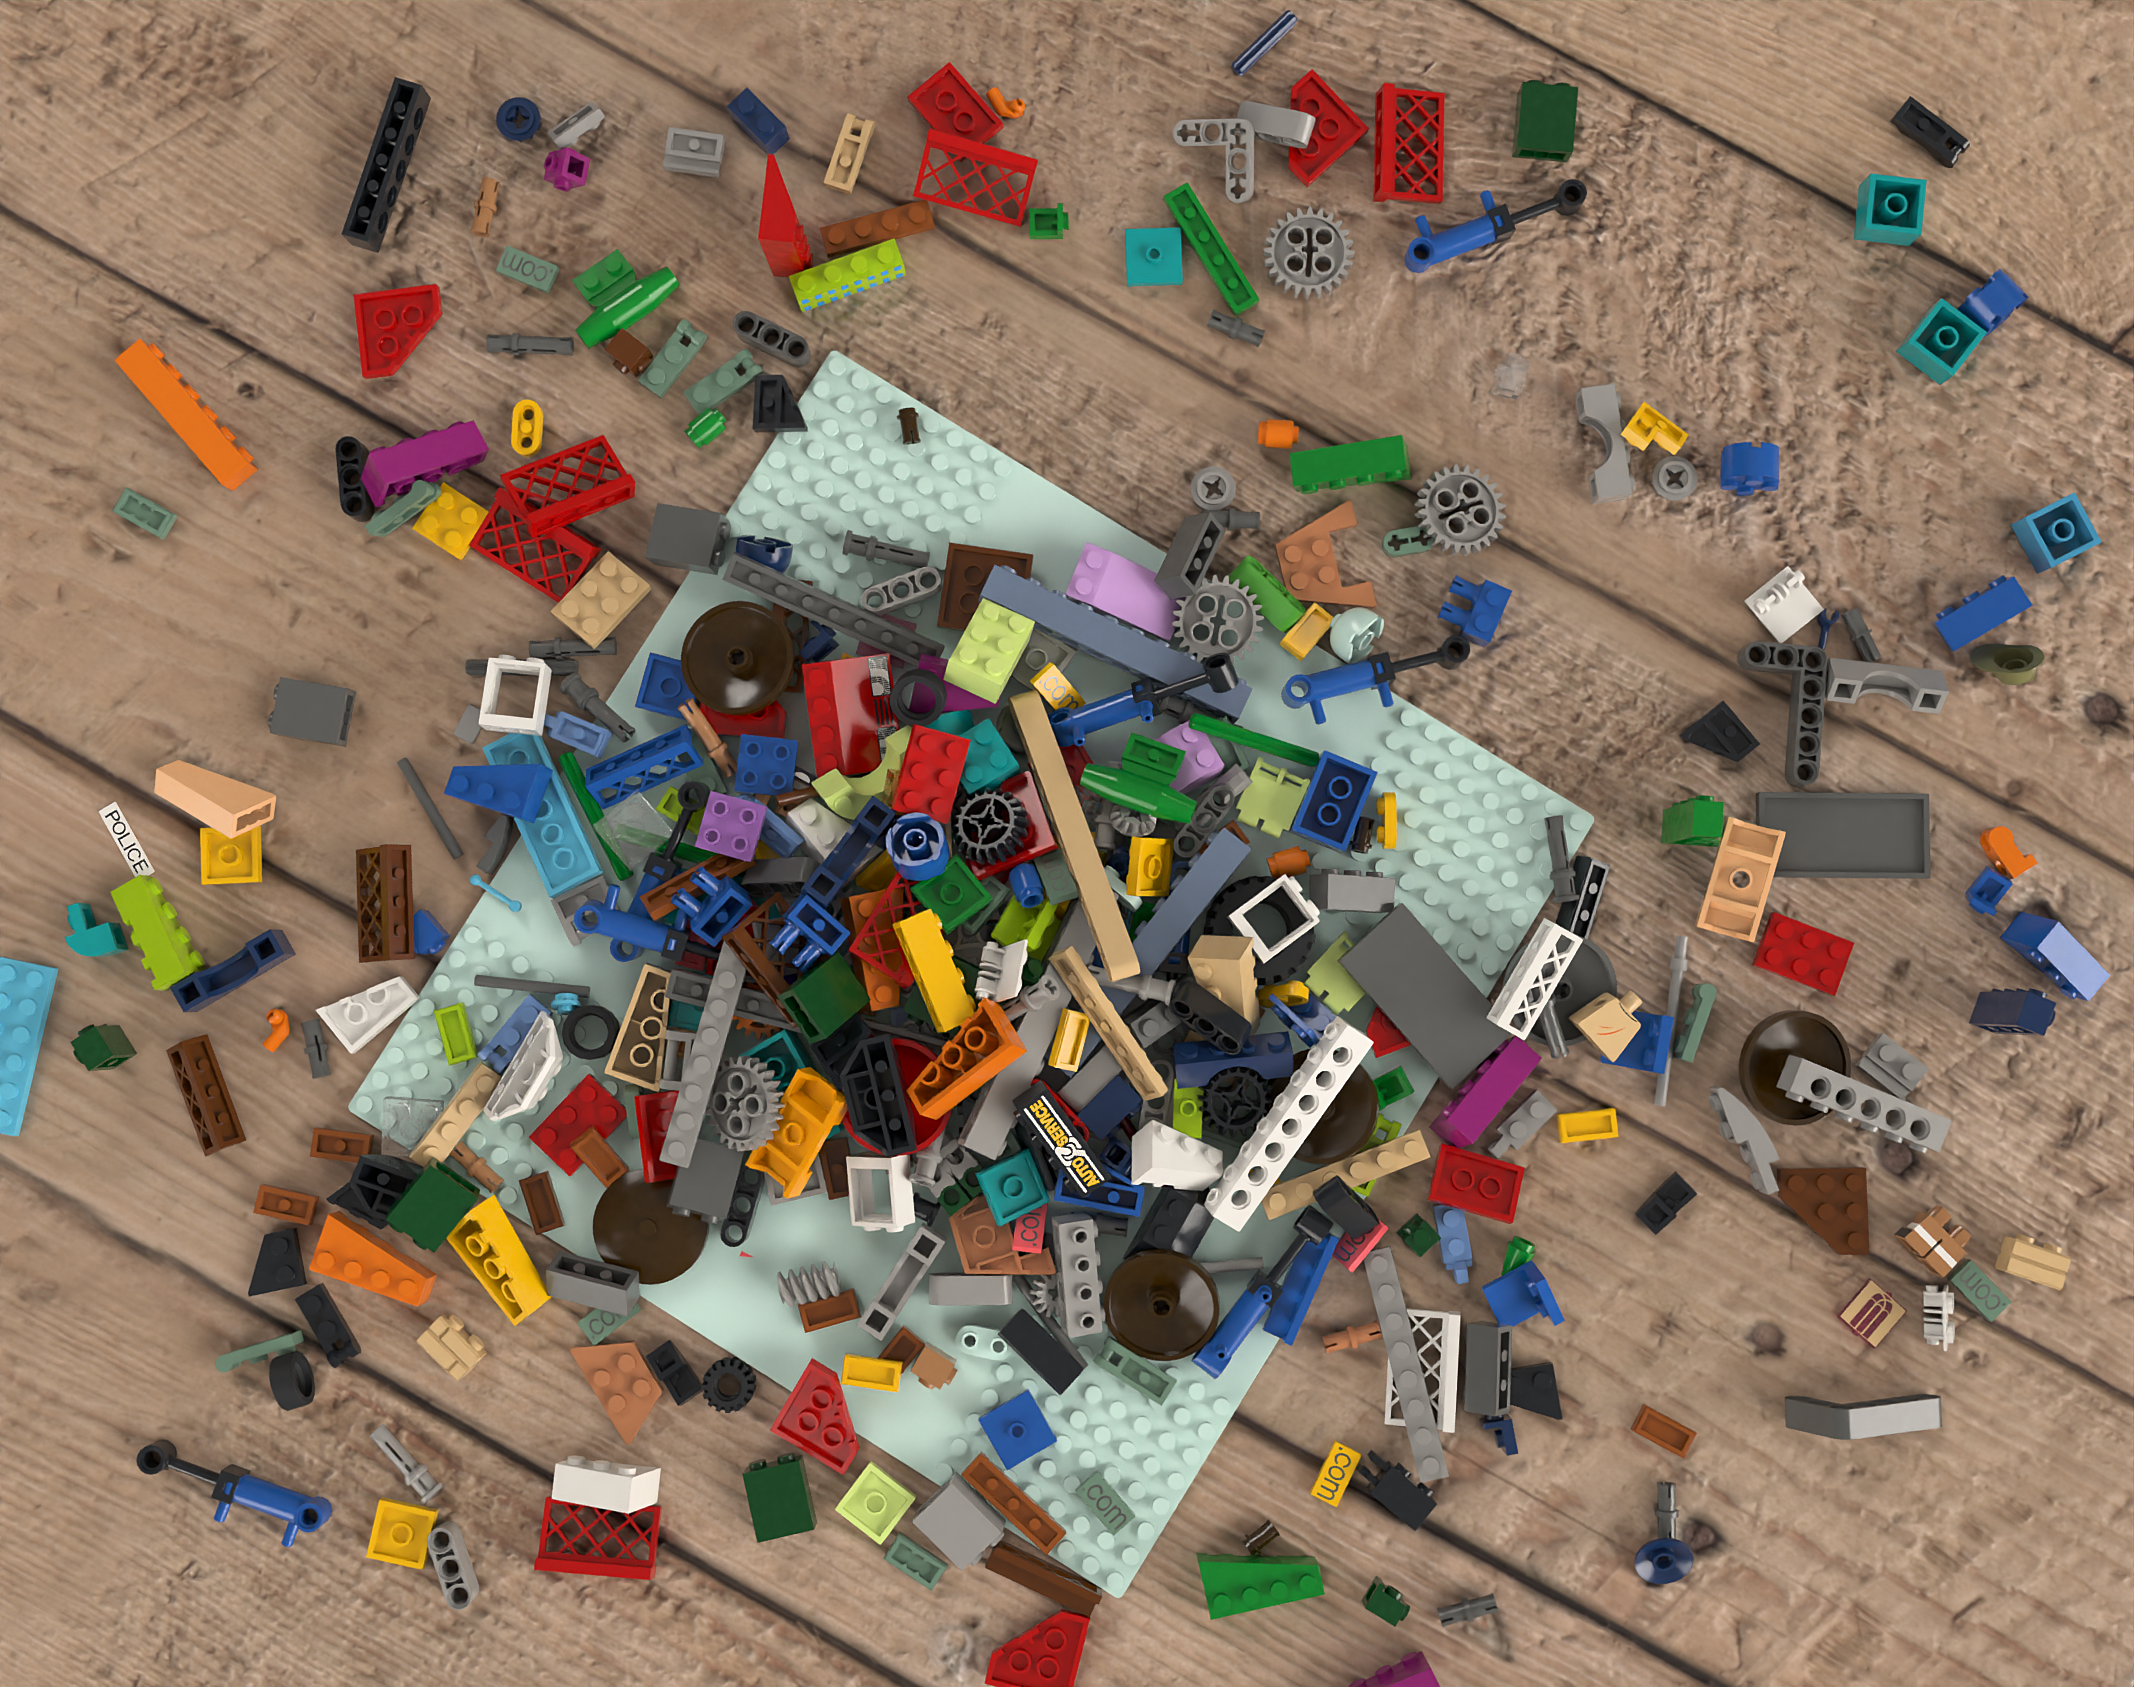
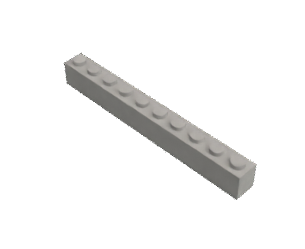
[957,891,1119,1160]

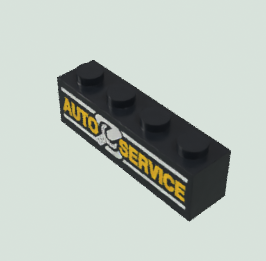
[1012,1080,1111,1198]

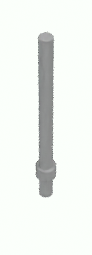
[1654,935,1688,1106]

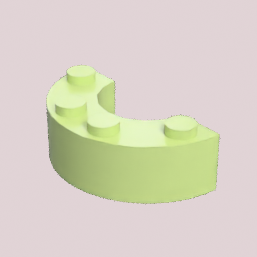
[811,725,912,820]

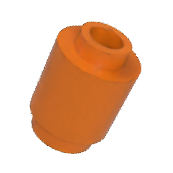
[1258,419,1299,449]
[1266,845,1311,879]

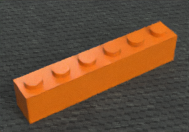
[114,338,258,491]

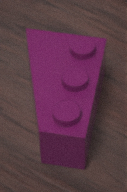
[909,654,1001,713]

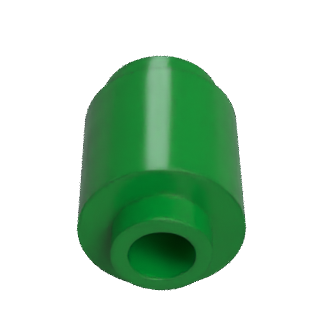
[684,407,727,448]

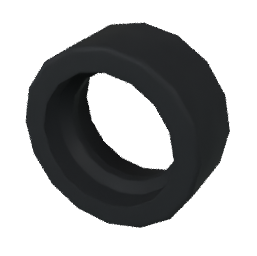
[890,669,947,726]
[562,1005,620,1060]
[269,1351,315,1411]

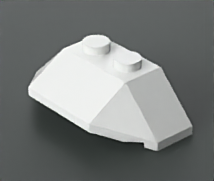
[483,1010,563,1121]

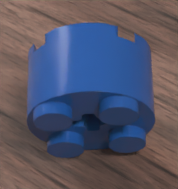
[1957,269,2029,338]
[1720,442,1780,496]
[886,813,950,881]

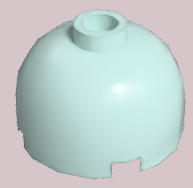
[1330,607,1384,664]

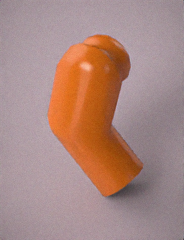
[986,87,1025,119]
[263,1008,290,1052]

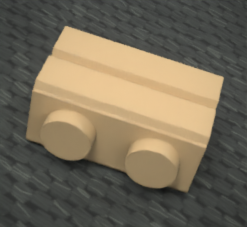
[1995,1234,2071,1290]
[416,1313,487,1382]

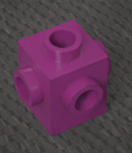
[544,147,590,191]

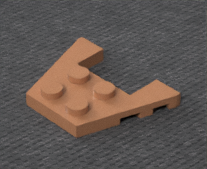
[1275,500,1377,609]
[948,1193,1057,1275]

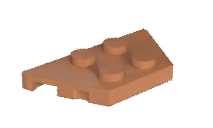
[570,1341,664,1446]

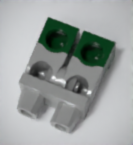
[910,1130,984,1217]

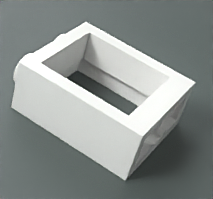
[479,655,552,736]
[1227,874,1320,964]
[846,1152,915,1232]

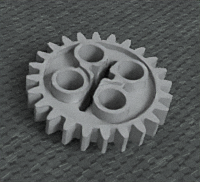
[1263,207,1354,300]
[1414,464,1506,557]
[1172,575,1264,664]
[705,1056,785,1151]

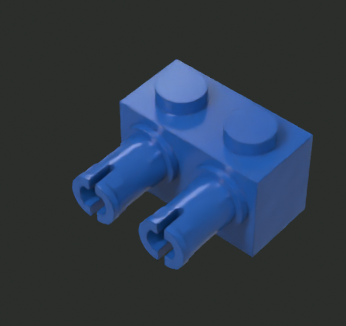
[1437,575,1512,647]
[671,866,753,947]
[769,894,850,974]

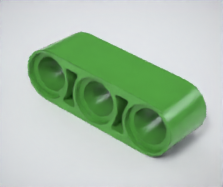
[1228,555,1306,633]

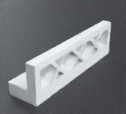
[1486,918,1583,1040]

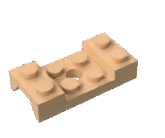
[1695,817,1786,943]

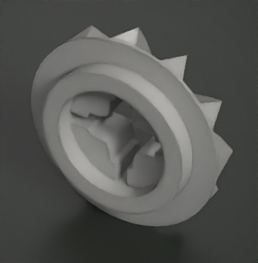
[1651,456,1697,501]
[1191,466,1236,510]
[1110,805,1157,837]

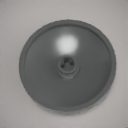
[1503,934,1617,1047]

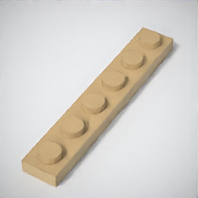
[1048,946,1168,1101]
[1261,1129,1430,1220]

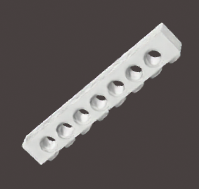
[1203,1016,1374,1232]

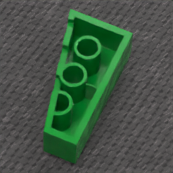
[1289,435,1411,494]
[1661,795,1724,847]
[1196,1553,1325,1620]

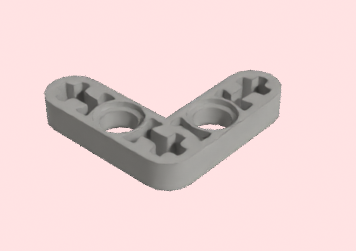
[1173,118,1254,203]

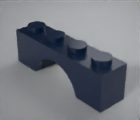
[801,796,896,910]
[170,929,296,1012]
[1173,1031,1293,1089]

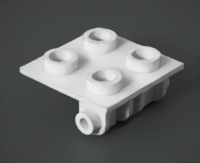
[1744,566,1824,643]
[974,939,1028,1003]
[1923,1285,1955,1351]

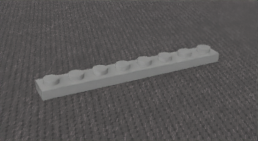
[659,941,747,1168]
[1364,1246,1449,1483]

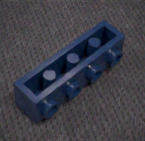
[1969,988,2056,1036]

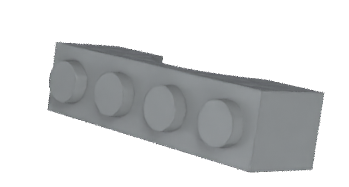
[1575,383,1635,504]
[1825,658,1949,714]
[857,1223,947,1341]

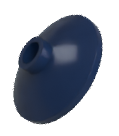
[1634,1538,1694,1584]

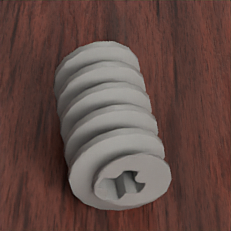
[777,1261,841,1307]

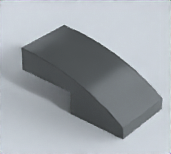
[476,814,513,874]

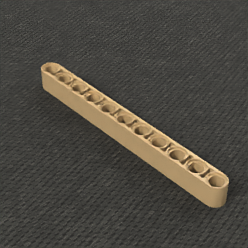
[1008,689,1140,982]

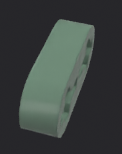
[1382,526,1434,558]
[625,1084,644,1139]

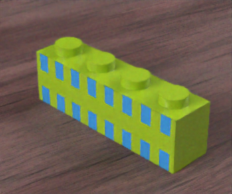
[789,239,906,312]

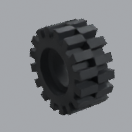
[701,1357,756,1413]

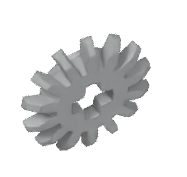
[1030,1274,1060,1317]

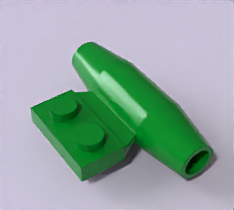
[572,249,680,349]
[1080,733,1197,824]

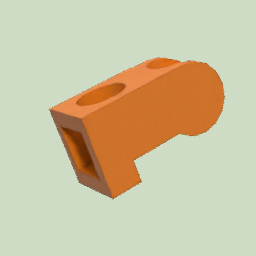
[1980,826,2038,879]

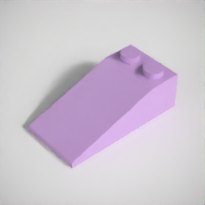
[1065,542,1186,642]
[1119,721,1224,819]

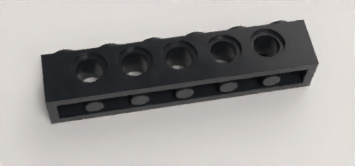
[342,77,431,253]

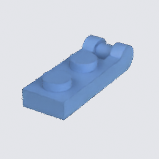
[478,994,554,1074]

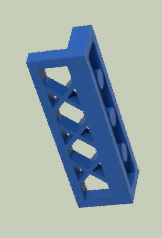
[585,724,703,810]
[1262,1232,1339,1346]

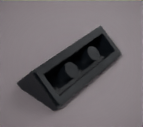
[1555,855,1610,939]
[1014,1121,1057,1191]
[998,1309,1084,1395]

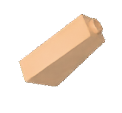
[154,760,276,838]

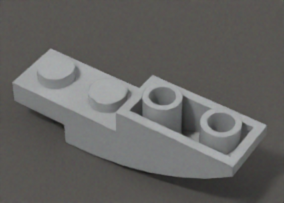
[1708,1086,1780,1195]

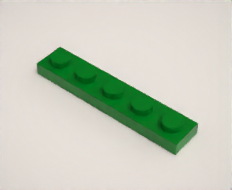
[1163,182,1259,317]

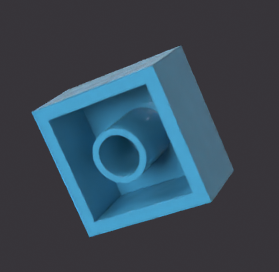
[2011,492,2102,574]

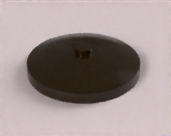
[681,601,795,716]
[1739,1010,1851,1126]
[1264,1049,1379,1164]
[593,1169,709,1285]
[1103,1249,1220,1361]

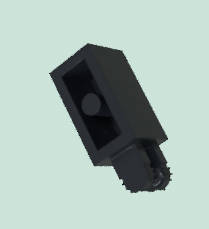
[1356,1450,1437,1531]

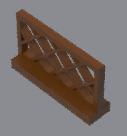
[356,844,415,963]
[721,892,828,1028]

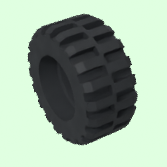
[1204,876,1316,985]

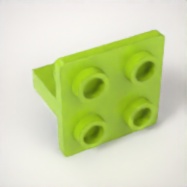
[991,894,1061,963]

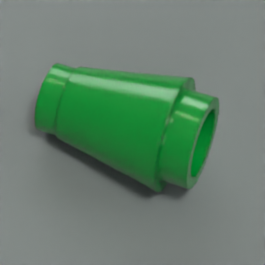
[1501,1236,1535,1276]

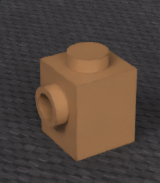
[910,1342,958,1389]

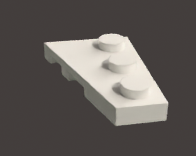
[316,976,420,1054]

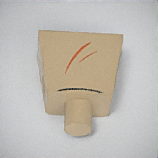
[1568,990,1643,1062]

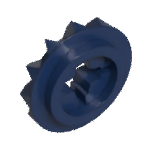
[496,97,542,143]

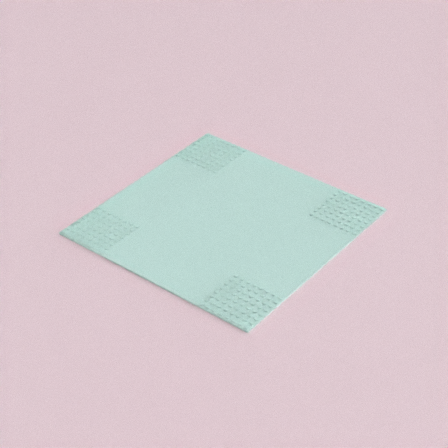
[348,351,1594,1598]

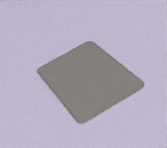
[453,705,481,744]

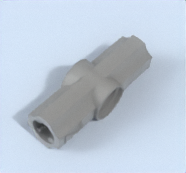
[1173,763,1253,838]

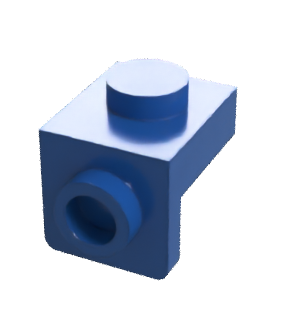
[1965,866,2013,916]

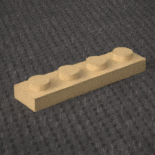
[409,1062,503,1167]

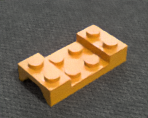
[745,1067,848,1199]

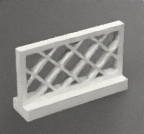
[1385,1308,1461,1433]

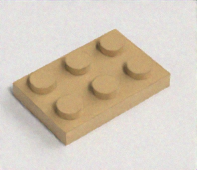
[550,551,651,650]

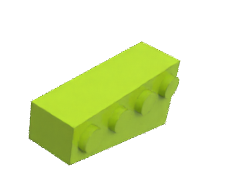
[110,875,205,990]

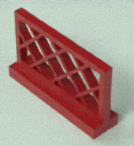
[1373,83,1445,204]
[913,128,1038,227]
[500,435,635,538]
[469,487,602,603]
[848,871,943,989]
[534,1497,662,1580]

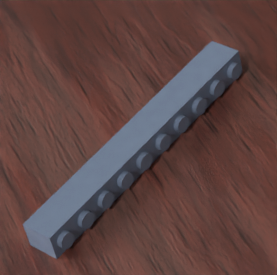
[978,565,1253,723]
[1044,827,1252,1077]

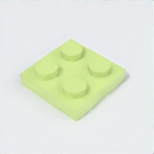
[835,1461,916,1545]

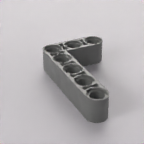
[1737,641,1827,787]
[1785,1394,1942,1440]

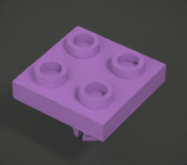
[695,791,768,862]

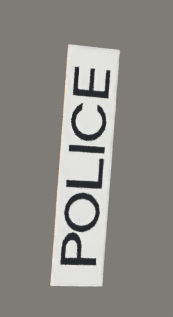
[98,802,155,877]

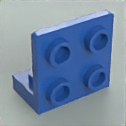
[734,734,799,796]
[1268,993,1336,1048]
[1600,1011,1674,1074]
[1482,1260,1565,1327]

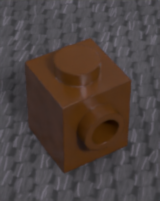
[604,328,653,377]

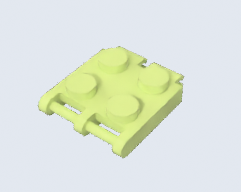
[1235,757,1311,838]
[1303,931,1366,1015]

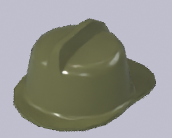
[1970,644,2044,685]

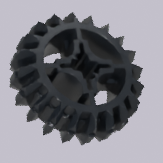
[951,788,1030,866]
[1197,1066,1274,1138]

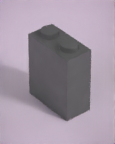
[645,503,731,575]
[268,677,356,747]
[666,1138,744,1224]

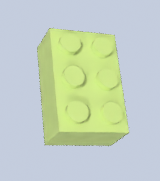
[943,598,1035,704]

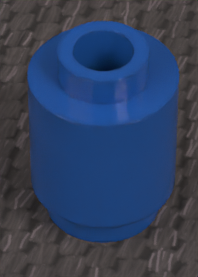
[1009,863,1044,908]

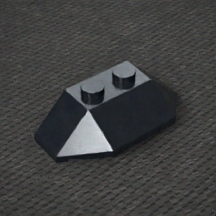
[840,1034,917,1157]
[349,1154,424,1222]
[1122,1185,1215,1260]

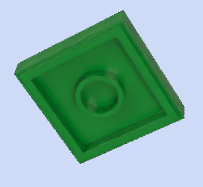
[910,854,993,935]

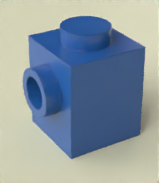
[413,910,450,955]

